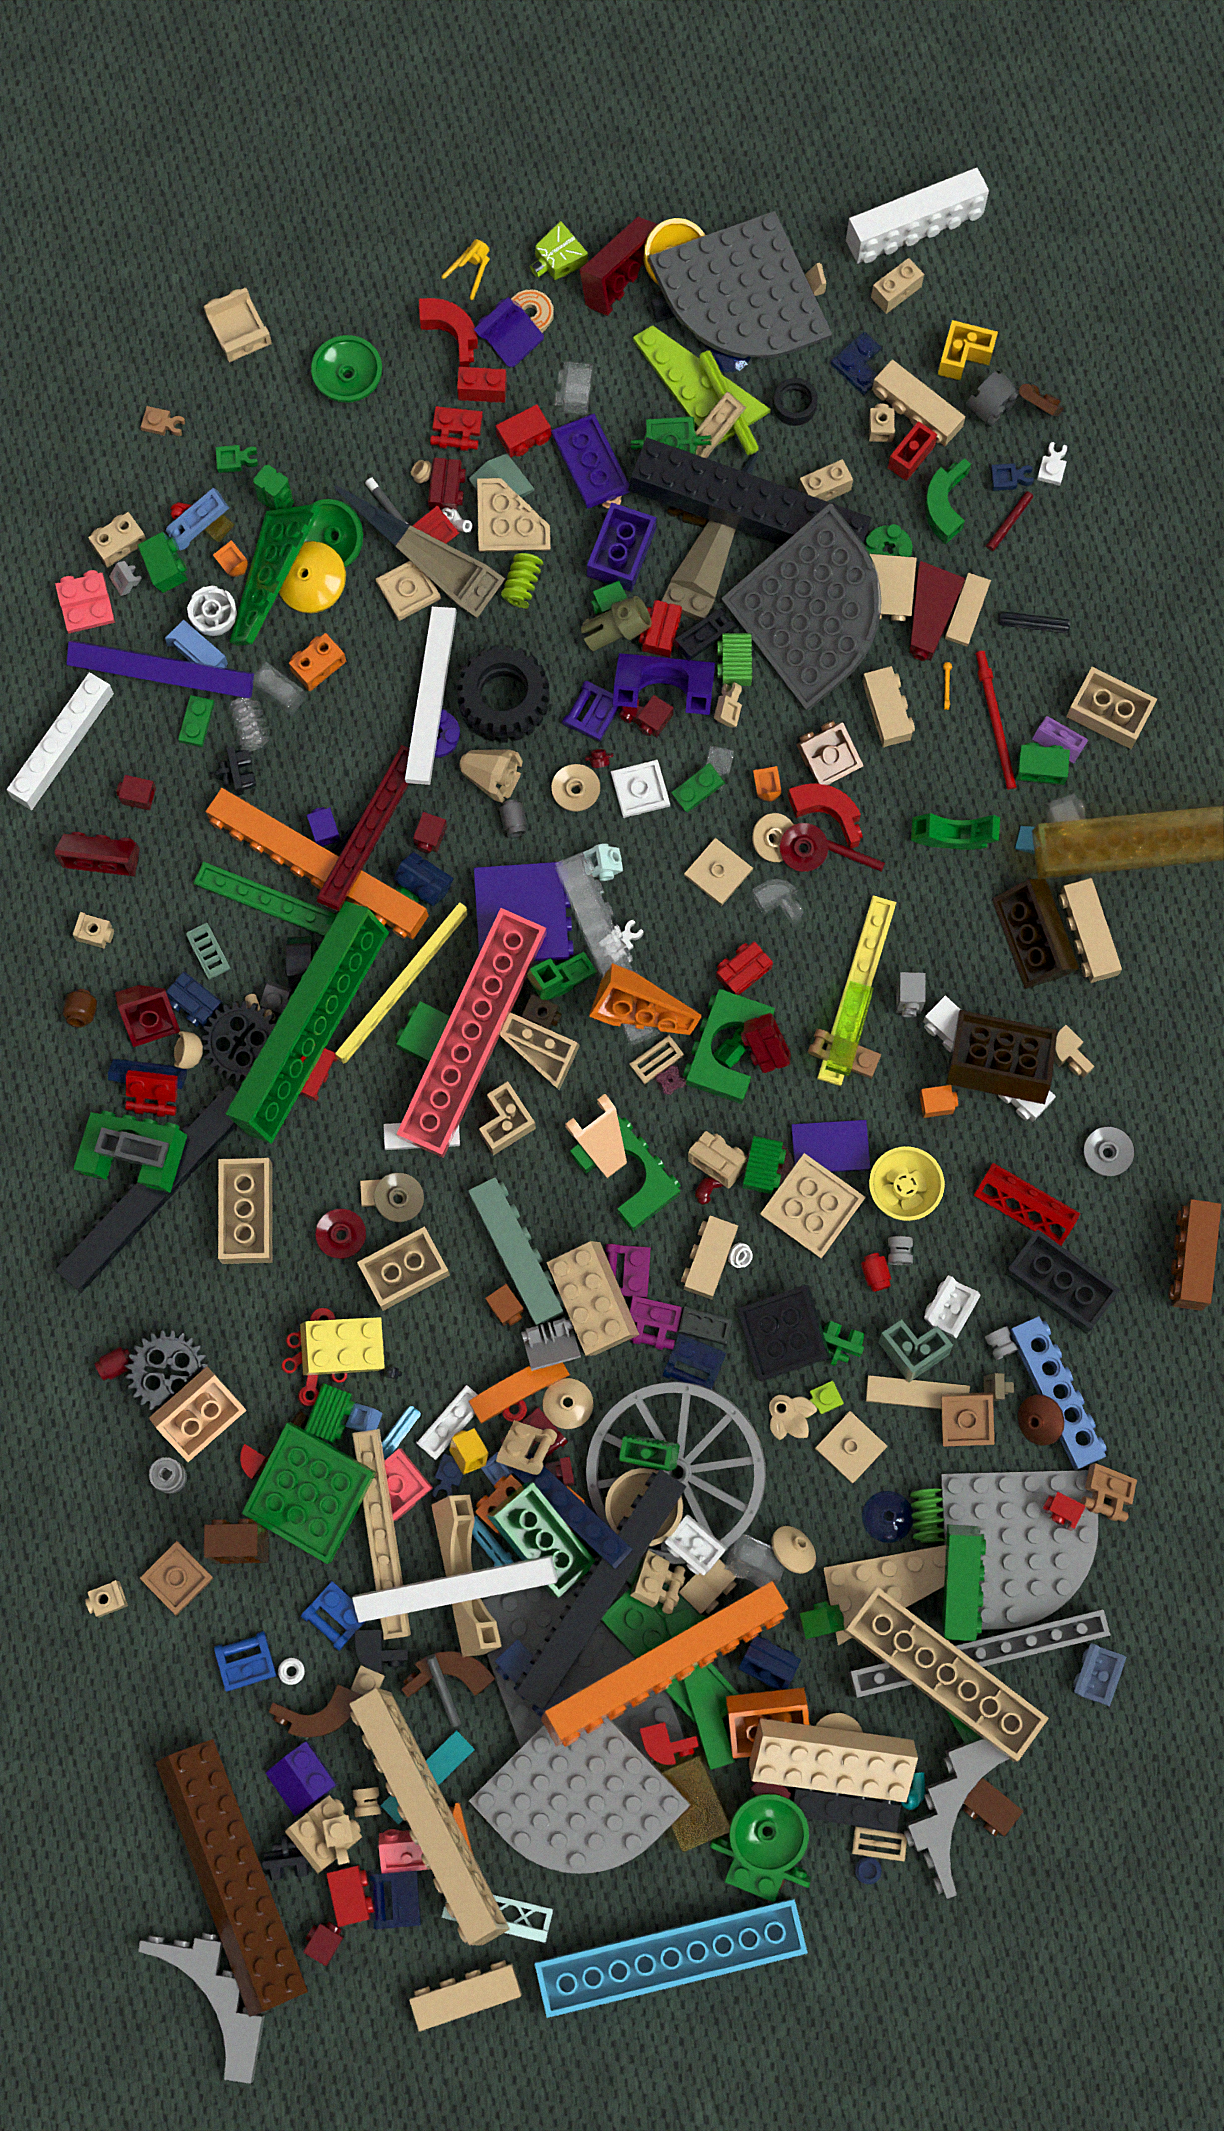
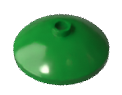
[311,335,382,403]
[304,499,363,568]
[729,1793,809,1875]

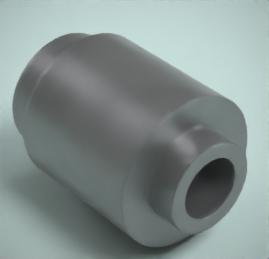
[499,800,528,838]

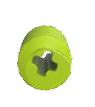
[501,553,543,609]

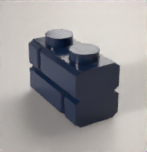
[393,852,454,907]
[166,971,224,1028]
[738,1636,802,1690]

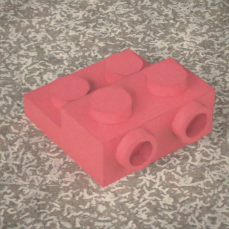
[55,570,115,634]
[384,1448,433,1521]

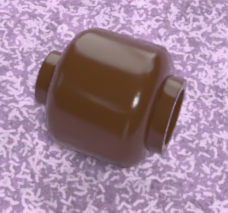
[62,989,97,1028]

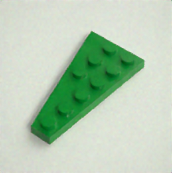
[230,504,321,646]

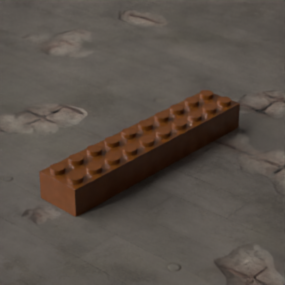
[155,1739,308,2017]

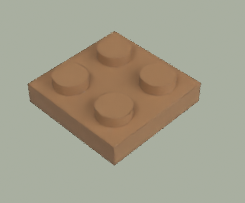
[941,1392,994,1446]
[140,1541,214,1615]

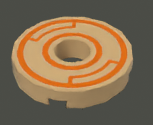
[511,290,554,333]

